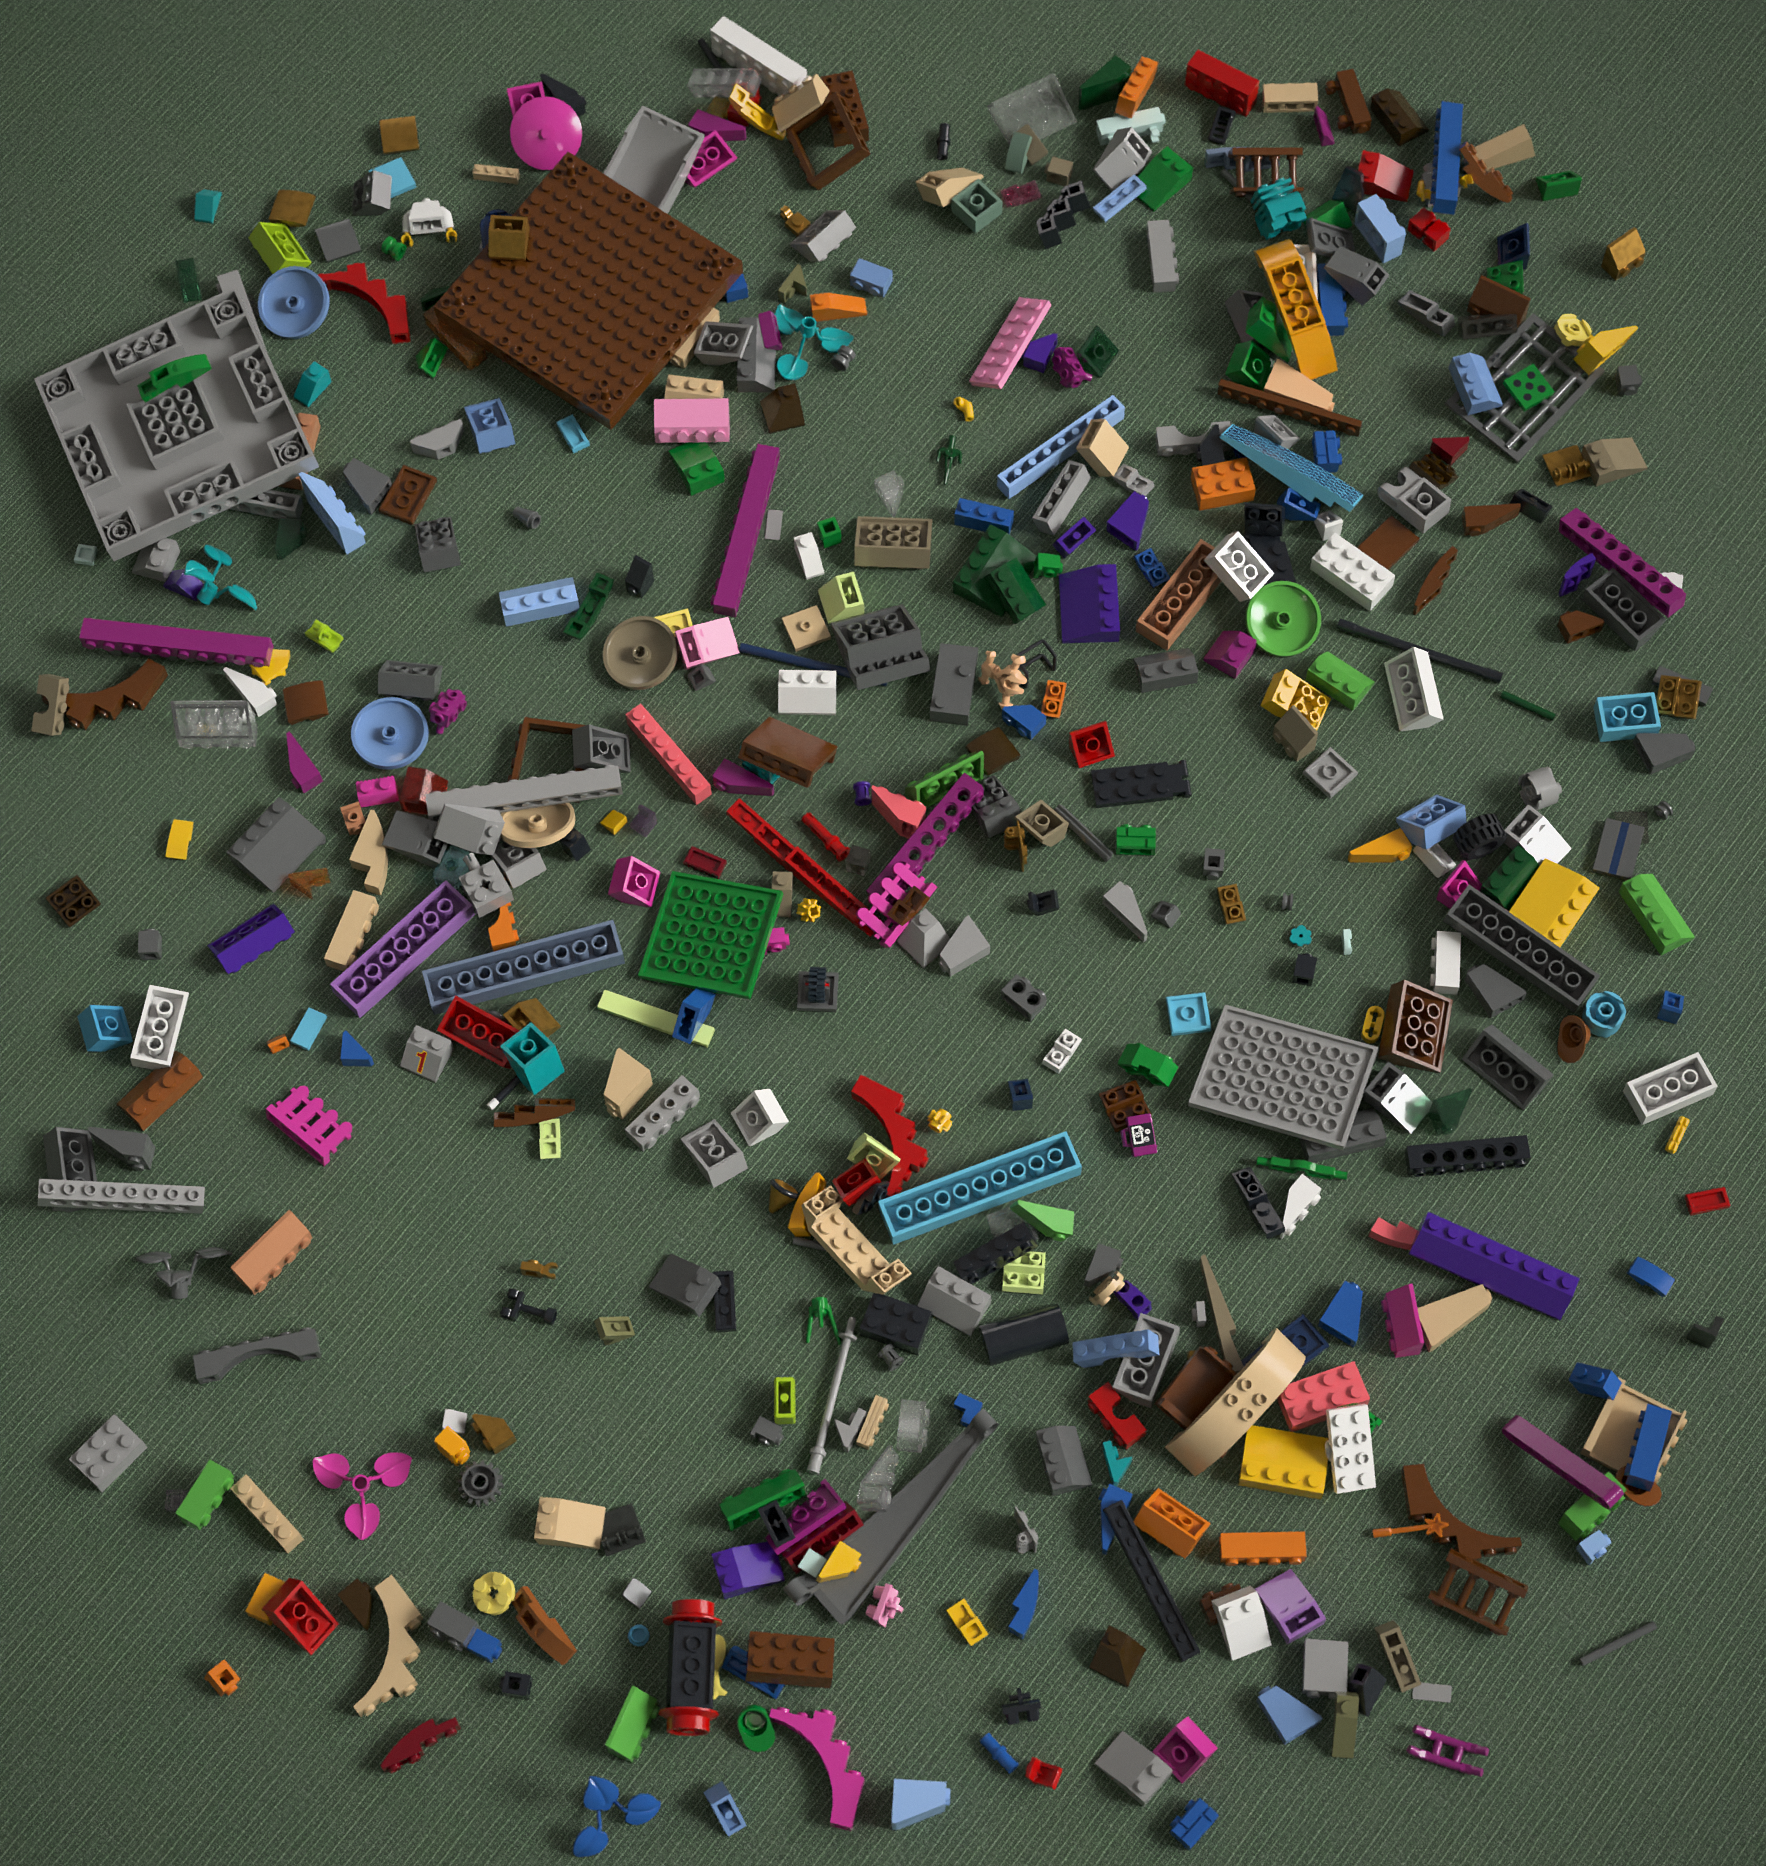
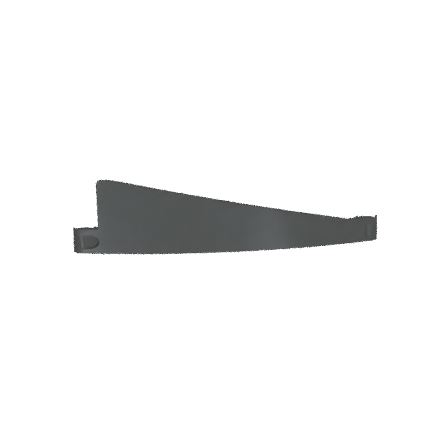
[783,1409,999,1625]

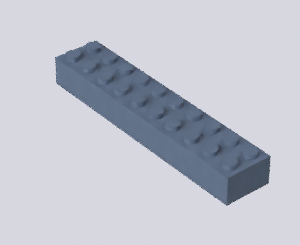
[422,920,625,1015]

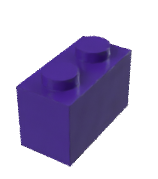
[1052,517,1096,559]

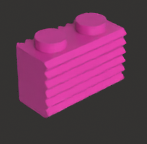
[356,776,399,808]

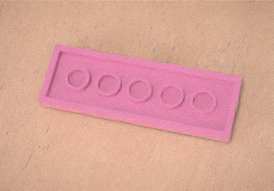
[969,297,1051,389]

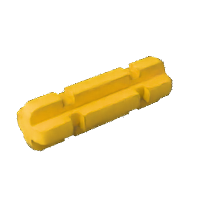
[1665,1116,1689,1154]

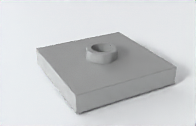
[1303,747,1358,799]

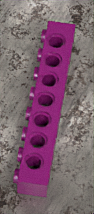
[1559,508,1686,618]
[866,773,984,906]

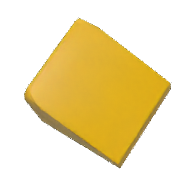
[600,810,627,835]

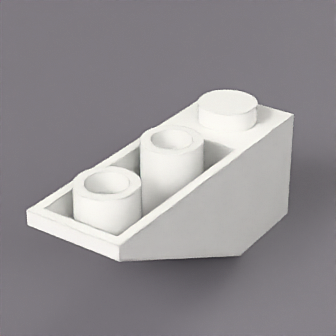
[1280,1174,1321,1239]

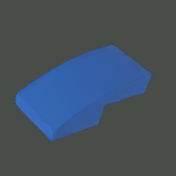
[1134,548,1170,588]
[1627,1257,1675,1297]

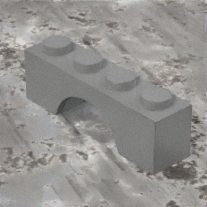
[1155,421,1232,457]

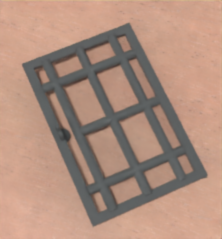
[1445,313,1605,463]

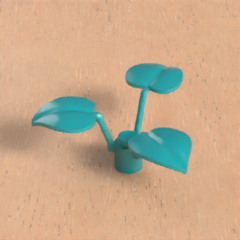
[775,304,854,380]
[184,545,257,611]

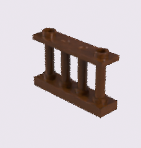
[1228,148,1304,197]
[1428,1549,1529,1636]

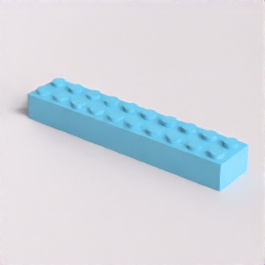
[878,1131,1082,1245]

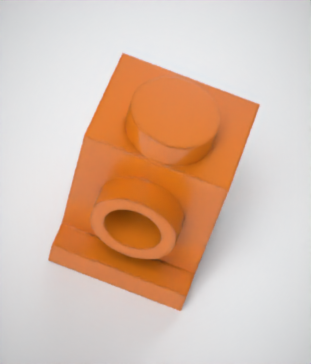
[204,1660,240,1696]

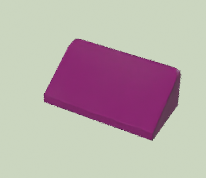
[1313,106,1335,146]
[758,310,783,351]

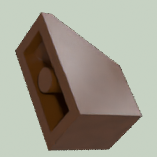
[1557,610,1604,644]

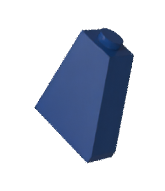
[672,988,716,1044]
[1318,1281,1363,1348]

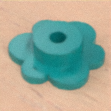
[1290,925,1312,947]

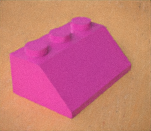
[685,130,737,188]
[1381,1284,1424,1358]

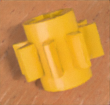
[796,898,821,922]
[928,1108,952,1133]

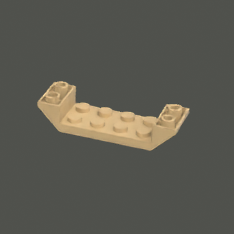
[802,1185,912,1294]

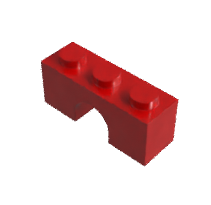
[1087,1382,1147,1450]

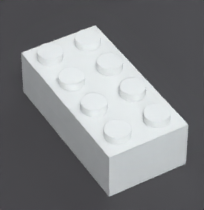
[1310,533,1395,611]
[1623,1052,1718,1125]

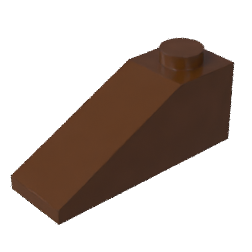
[1462,503,1521,536]

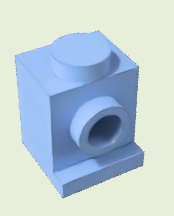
[1576,1530,1611,1565]

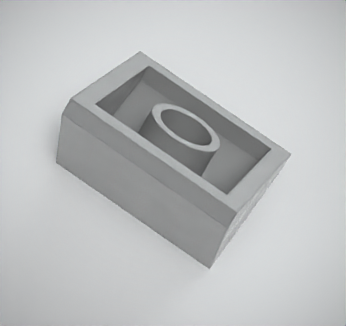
[1254,415,1300,449]

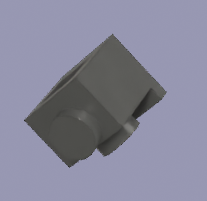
[1203,848,1225,880]
[750,1416,784,1447]

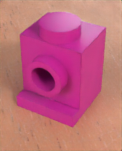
[765,927,790,955]

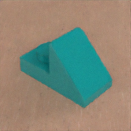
[1102,1441,1132,1486]

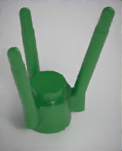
[806,1297,842,1345]

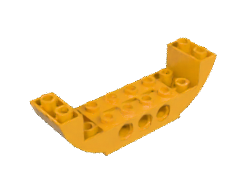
[1254,239,1338,380]

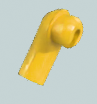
[953,397,974,422]

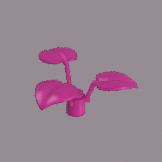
[313,1452,412,1540]

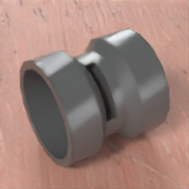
[831,345,856,371]

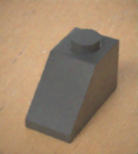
[1084,1243,1124,1287]

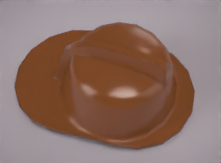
[1558,1015,1591,1063]
[1616,1466,1662,1506]

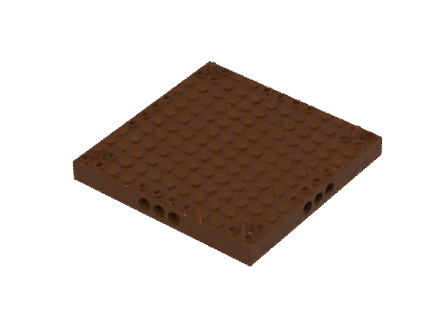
[434,152,743,430]

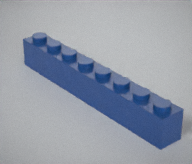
[1430,101,1463,215]

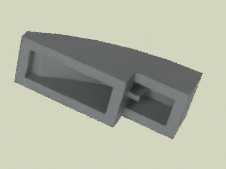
[1398,290,1455,337]

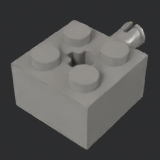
[459,853,514,918]

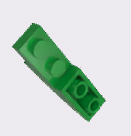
[137,354,212,402]

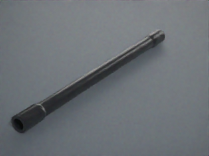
[1336,618,1503,684]

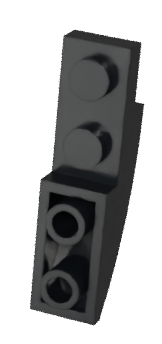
[1232,1167,1286,1239]

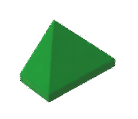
[415,337,448,378]

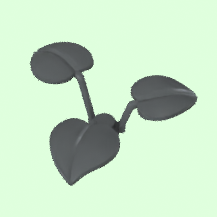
[136,1247,232,1299]

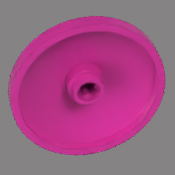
[510,97,582,170]

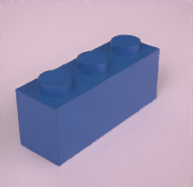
[955,498,1014,535]

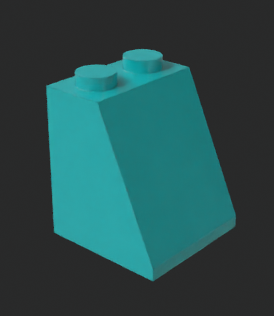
[500,1022,565,1095]

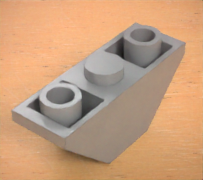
[410,419,464,460]

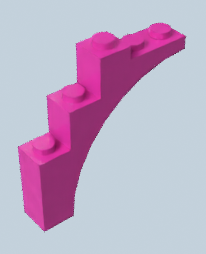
[769,1707,865,1831]

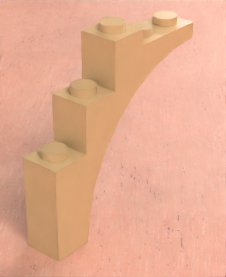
[353,1575,423,1717]

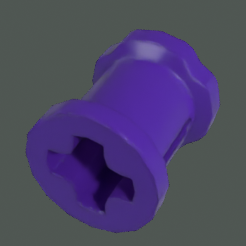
[853,781,872,806]

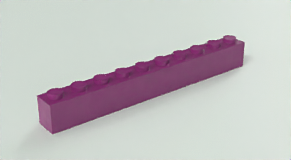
[711,444,780,617]
[79,618,274,667]

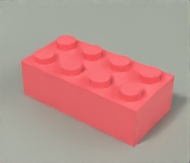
[1277,1361,1370,1432]

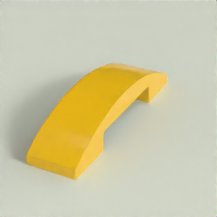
[728,83,787,140]

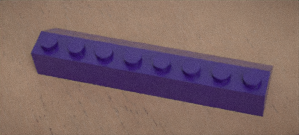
[1409,1212,1580,1321]

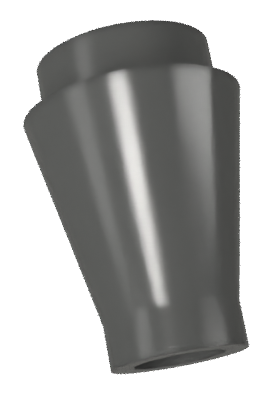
[513,506,541,529]

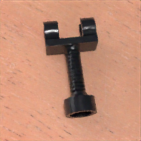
[500,1288,558,1325]

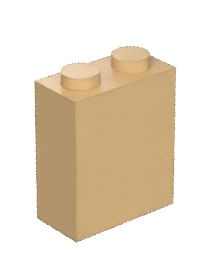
[1076,419,1129,477]

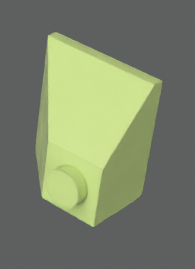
[847,1132,901,1180]

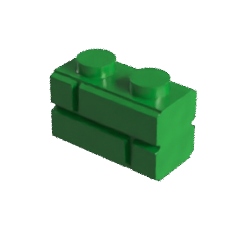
[1116,824,1156,855]

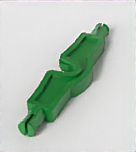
[1256,1156,1348,1180]

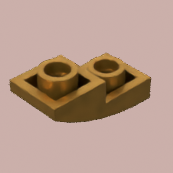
[1217,884,1246,925]

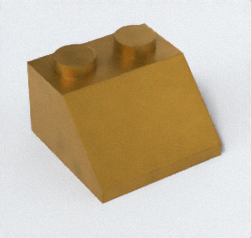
[1601,227,1646,281]

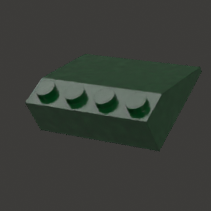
[953,524,1036,617]

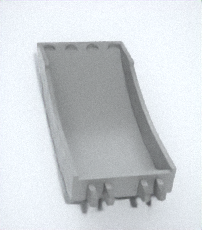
[603,106,705,214]

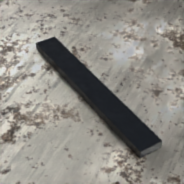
[1103,1500,1201,1662]

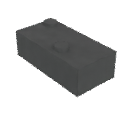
[930,643,978,726]

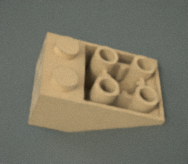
[916,168,983,207]

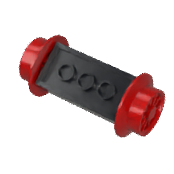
[659,1599,722,1736]

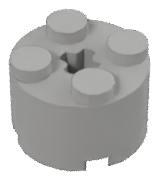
[1518,766,1562,811]

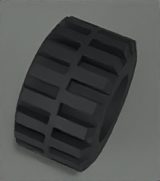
[1453,814,1507,860]

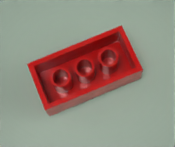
[1185,50,1259,117]

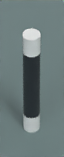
[487,1075,521,1110]

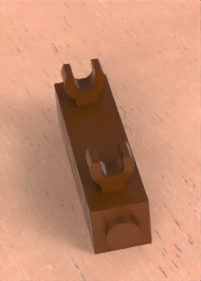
[1325,69,1371,134]

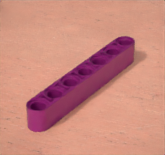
[1501,1415,1624,1510]

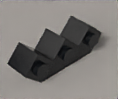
[1036,180,1091,249]

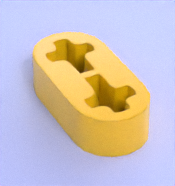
[1361,1006,1384,1044]

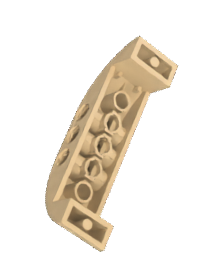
[1165,1328,1306,1476]

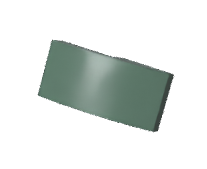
[1005,132,1032,174]

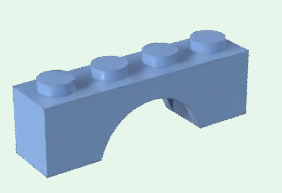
[1073,1329,1159,1368]

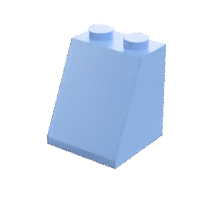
[892,1779,950,1830]

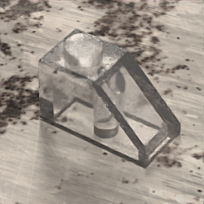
[874,470,904,517]

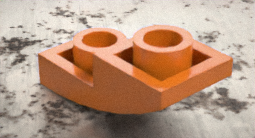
[1041,680,1067,719]

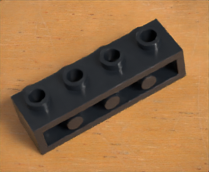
[953,1222,1039,1285]

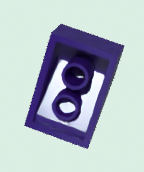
[712,1542,785,1599]

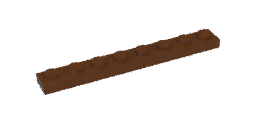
[1217,379,1362,437]

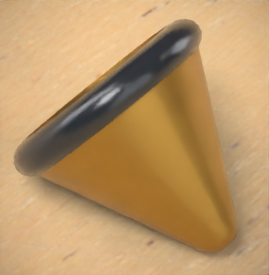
[769,1178,800,1213]

